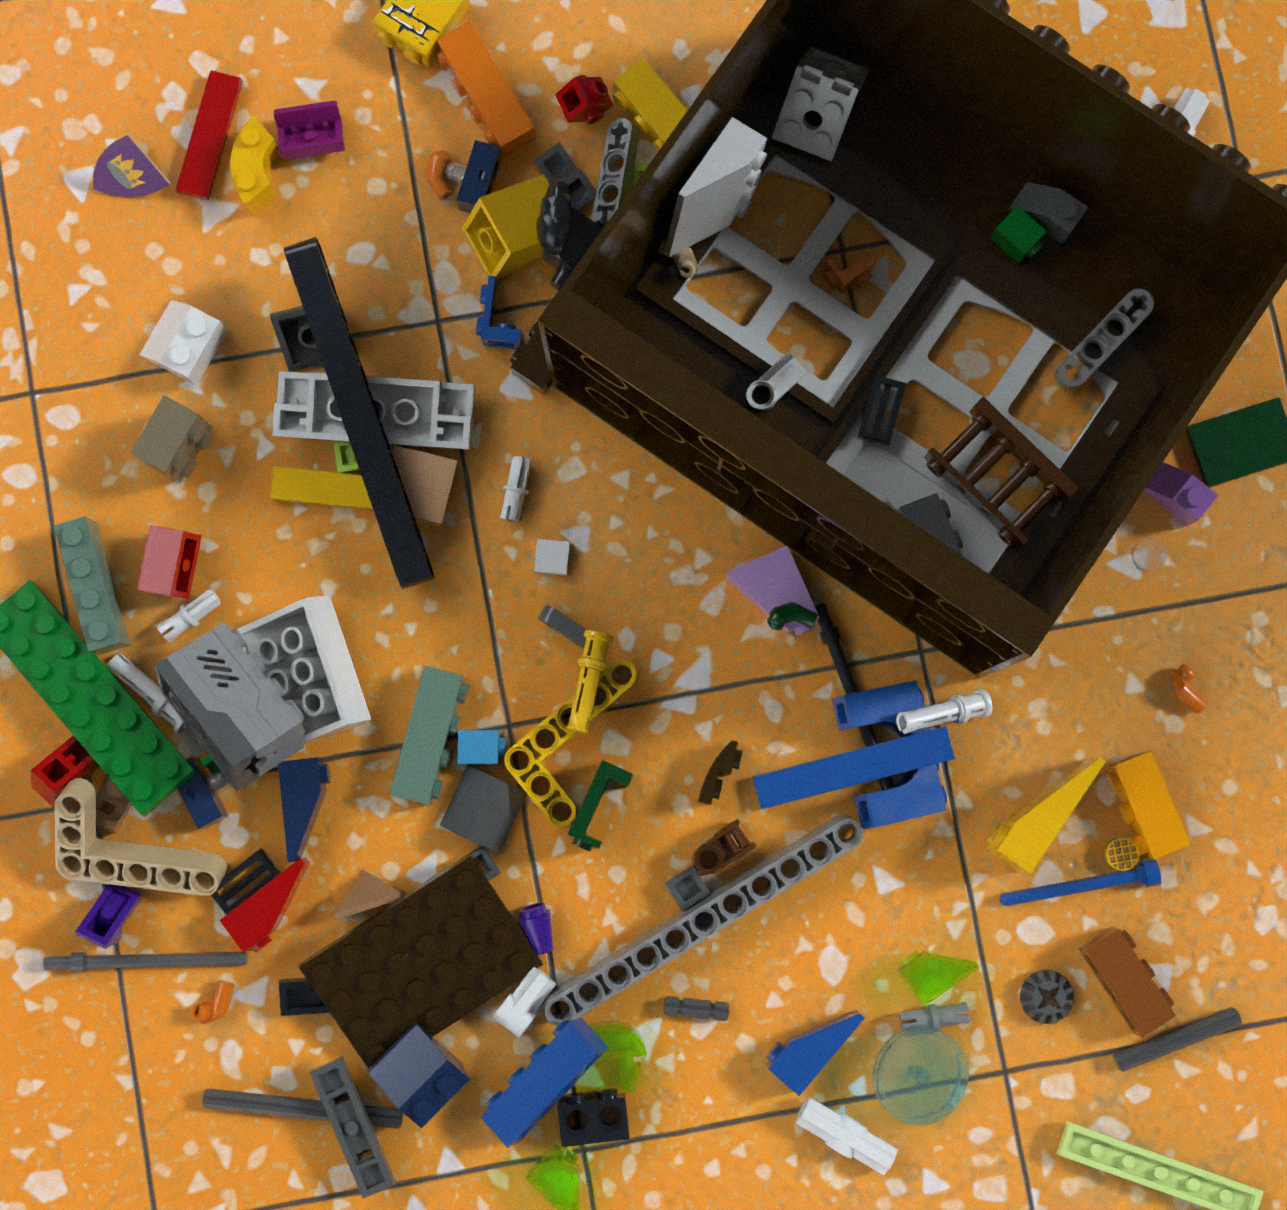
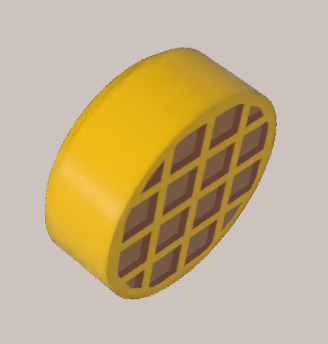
[1104,838,1139,871]

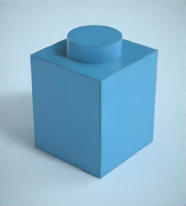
[458,730,506,765]

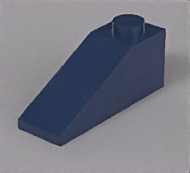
[278,757,331,862]

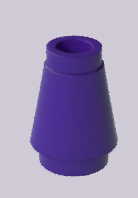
[518,902,554,955]

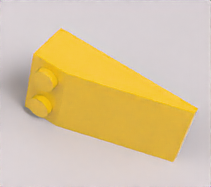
[985,757,1106,874]

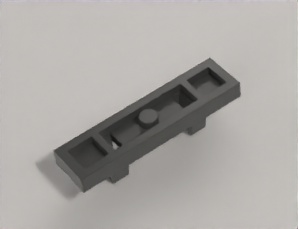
[309,1056,396,1199]

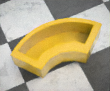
[230,116,280,216]

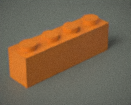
[436,21,536,157]

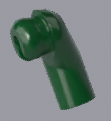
[767,602,818,631]

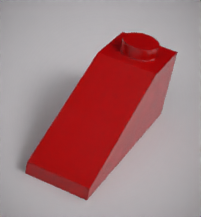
[30,735,99,808]
[219,857,310,953]

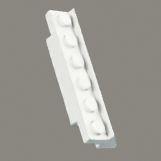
[272,371,475,449]

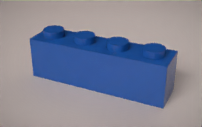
[481,1018,609,1148]

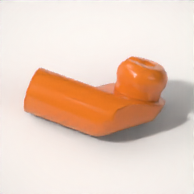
[425,151,453,200]

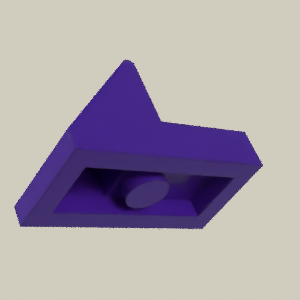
[75,884,141,949]

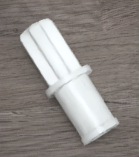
[499,456,531,522]
[157,589,221,642]

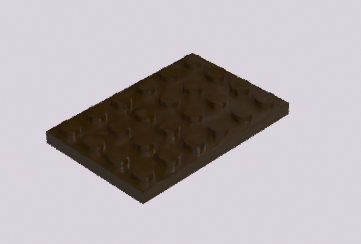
[299,853,543,1069]

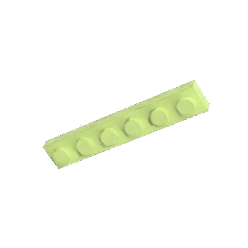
[1057,1121,1264,1210]

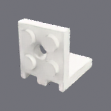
[772,46,869,162]

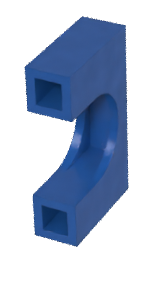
[832,680,947,829]

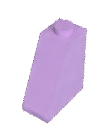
[726,546,820,636]

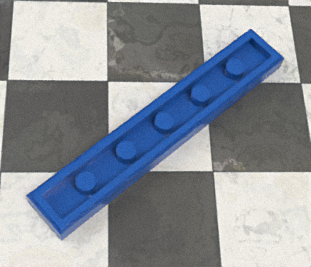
[753,726,955,809]

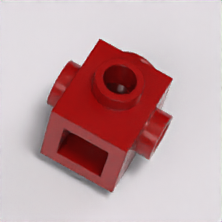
[555,75,613,125]

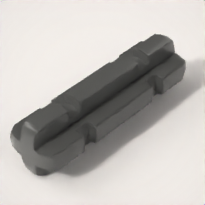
[663,996,729,1021]

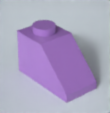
[1144,462,1218,526]

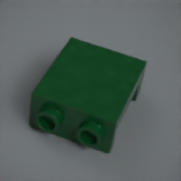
[568,760,634,852]

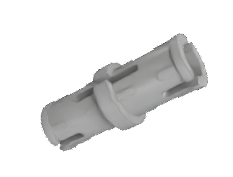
[899,1002,970,1033]

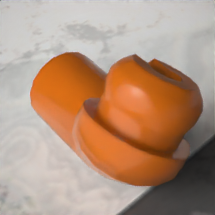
[1171,664,1207,714]
[191,980,235,1024]

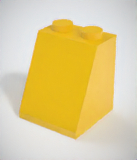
[461,174,550,281]

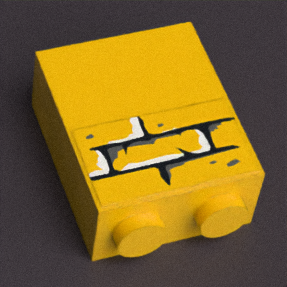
[372,0,471,67]

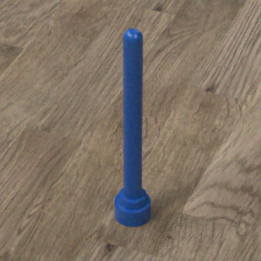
[999,859,1161,906]

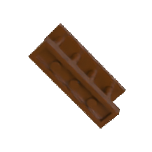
[924,396,1079,548]

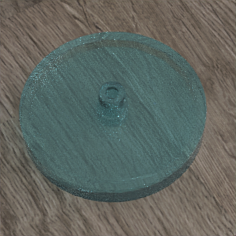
[873,1025,969,1126]

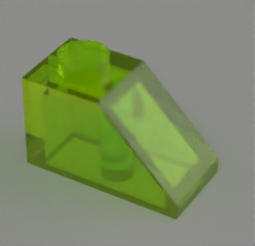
[897,950,980,1006]
[526,1142,581,1210]

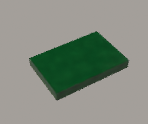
[1185,397,1287,488]

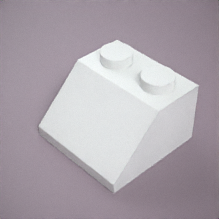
[140,300,228,386]

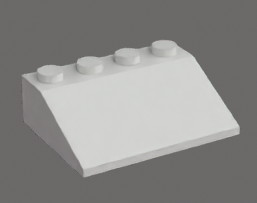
[664,117,767,257]
[236,595,371,745]

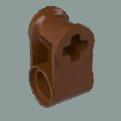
[692,819,756,874]

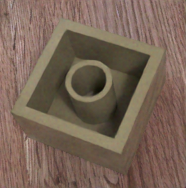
[130,395,213,483]

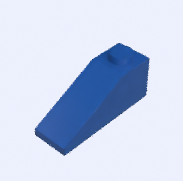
[766,1010,865,1096]

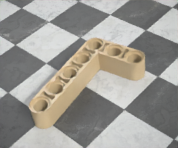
[54,778,227,896]

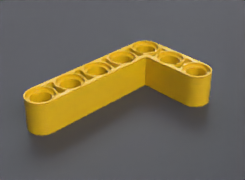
[504,660,637,827]

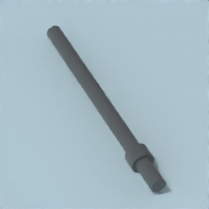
[43,952,248,973]

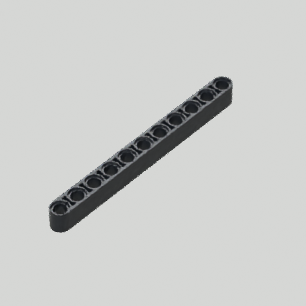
[284,236,435,590]

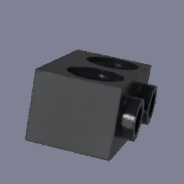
[557,1088,630,1147]

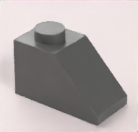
[1008,182,1088,245]

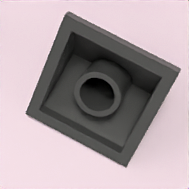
[270,306,322,372]
[440,765,527,853]

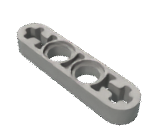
[592,118,640,228]
[1055,289,1154,390]

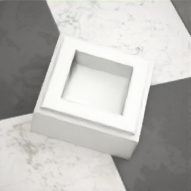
[534,539,570,575]

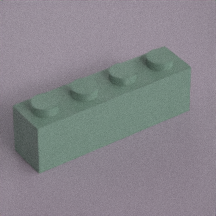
[54,516,131,655]
[389,666,469,805]

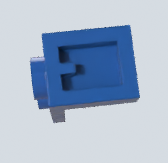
[476,276,523,350]

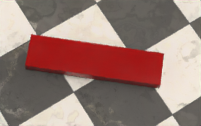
[175,70,243,201]

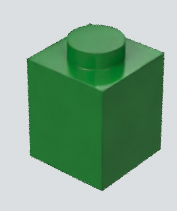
[990,205,1047,264]

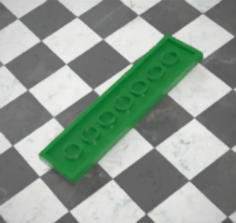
[0,580,197,817]

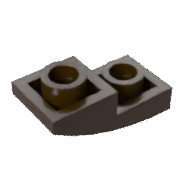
[697,740,742,805]

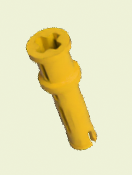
[566,630,614,734]

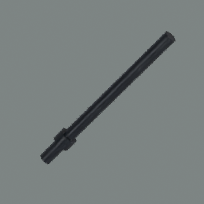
[815,603,894,790]

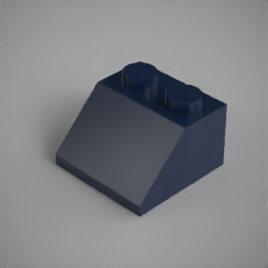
[367,1022,470,1128]

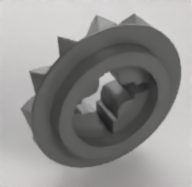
[1020,970,1074,1024]

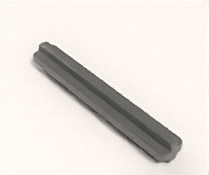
[1113,1008,1242,1072]

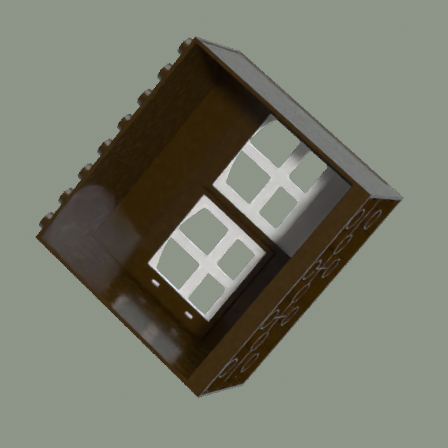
[538,0,1287,678]

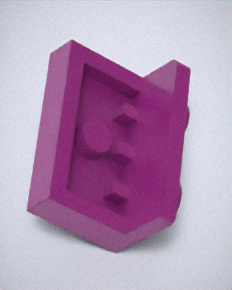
[274,101,345,160]

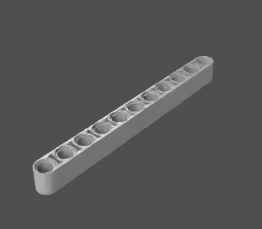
[545,815,863,1026]

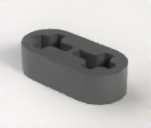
[537,604,586,649]

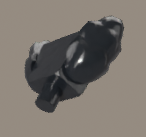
[536,179,603,290]

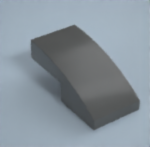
[532,142,596,210]
[665,865,712,927]

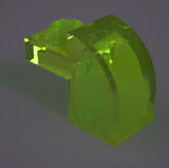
[590,1021,647,1093]

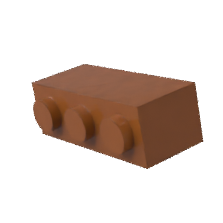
[1078,927,1176,1038]

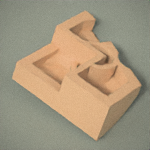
[392,446,457,526]

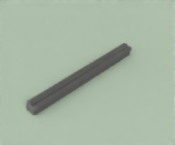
[202,1089,403,1129]

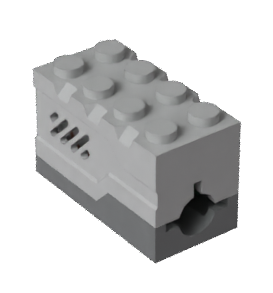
[155,622,305,792]

